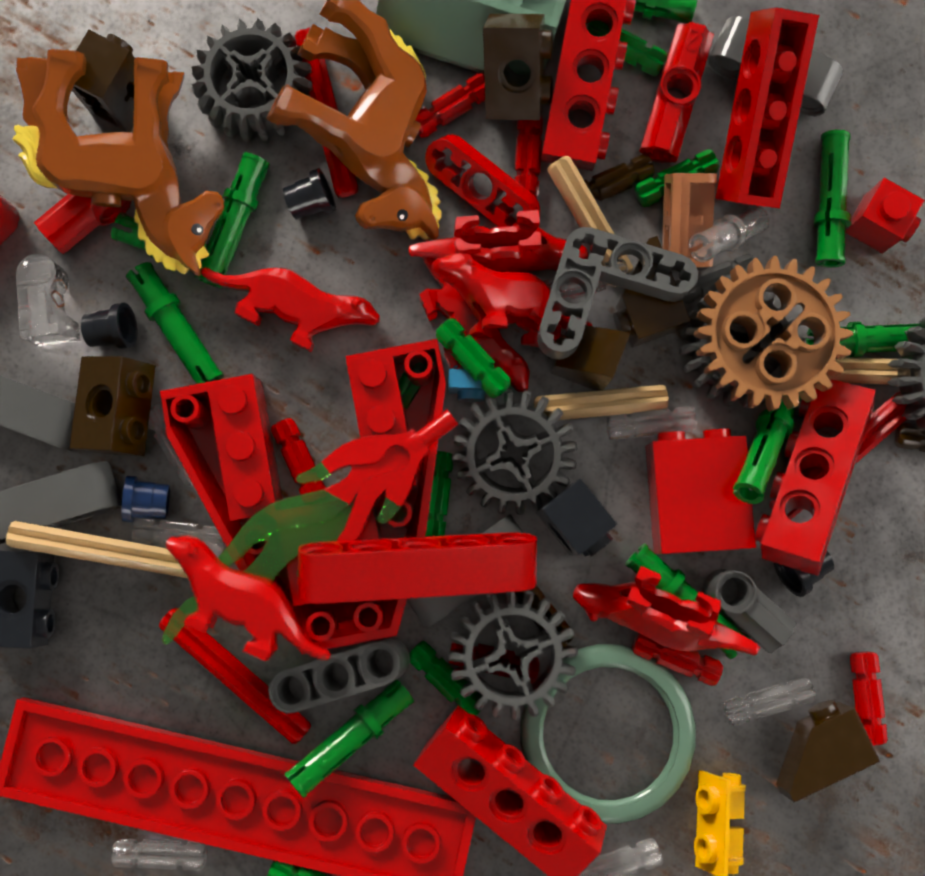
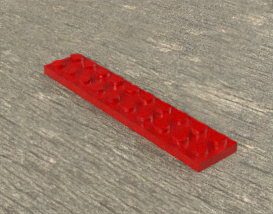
[0,697,476,876]

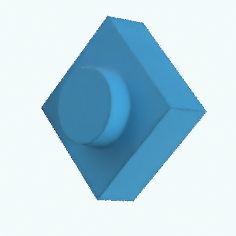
[448,369,488,402]

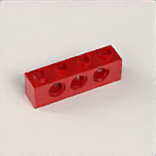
[541,0,636,171]
[715,7,819,209]
[755,379,876,576]
[413,705,607,876]

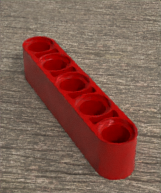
[298,532,537,604]

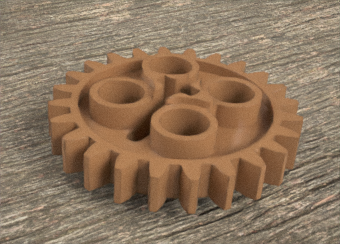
[694,256,853,411]

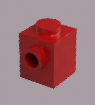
[846,177,925,254]

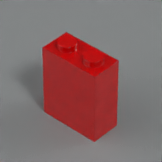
[645,428,756,554]

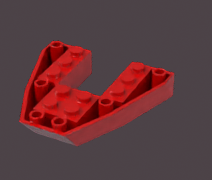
[160,339,446,654]

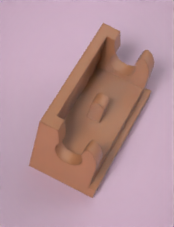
[662,173,717,267]

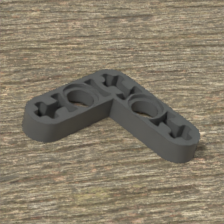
[537,227,698,359]

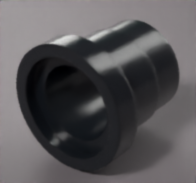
[283,168,336,220]
[81,302,138,349]
[774,551,834,597]

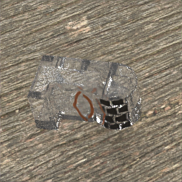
[16,254,80,346]

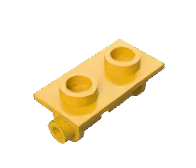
[694,770,746,876]

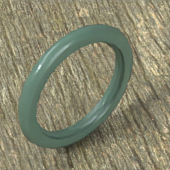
[520,644,696,824]

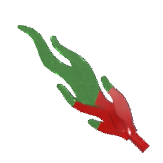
[162,409,458,644]

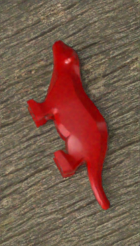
[408,210,589,272]
[432,253,592,348]
[419,257,530,393]
[200,267,380,352]
[166,535,331,661]
[573,566,760,656]

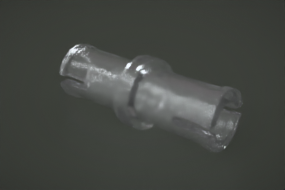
[688,205,770,262]

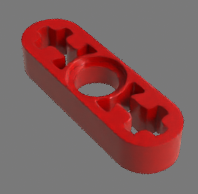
[425,134,541,226]

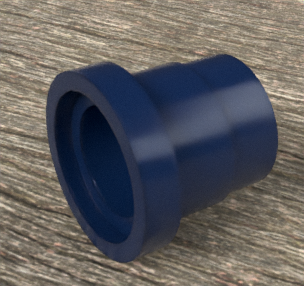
[121,476,170,523]

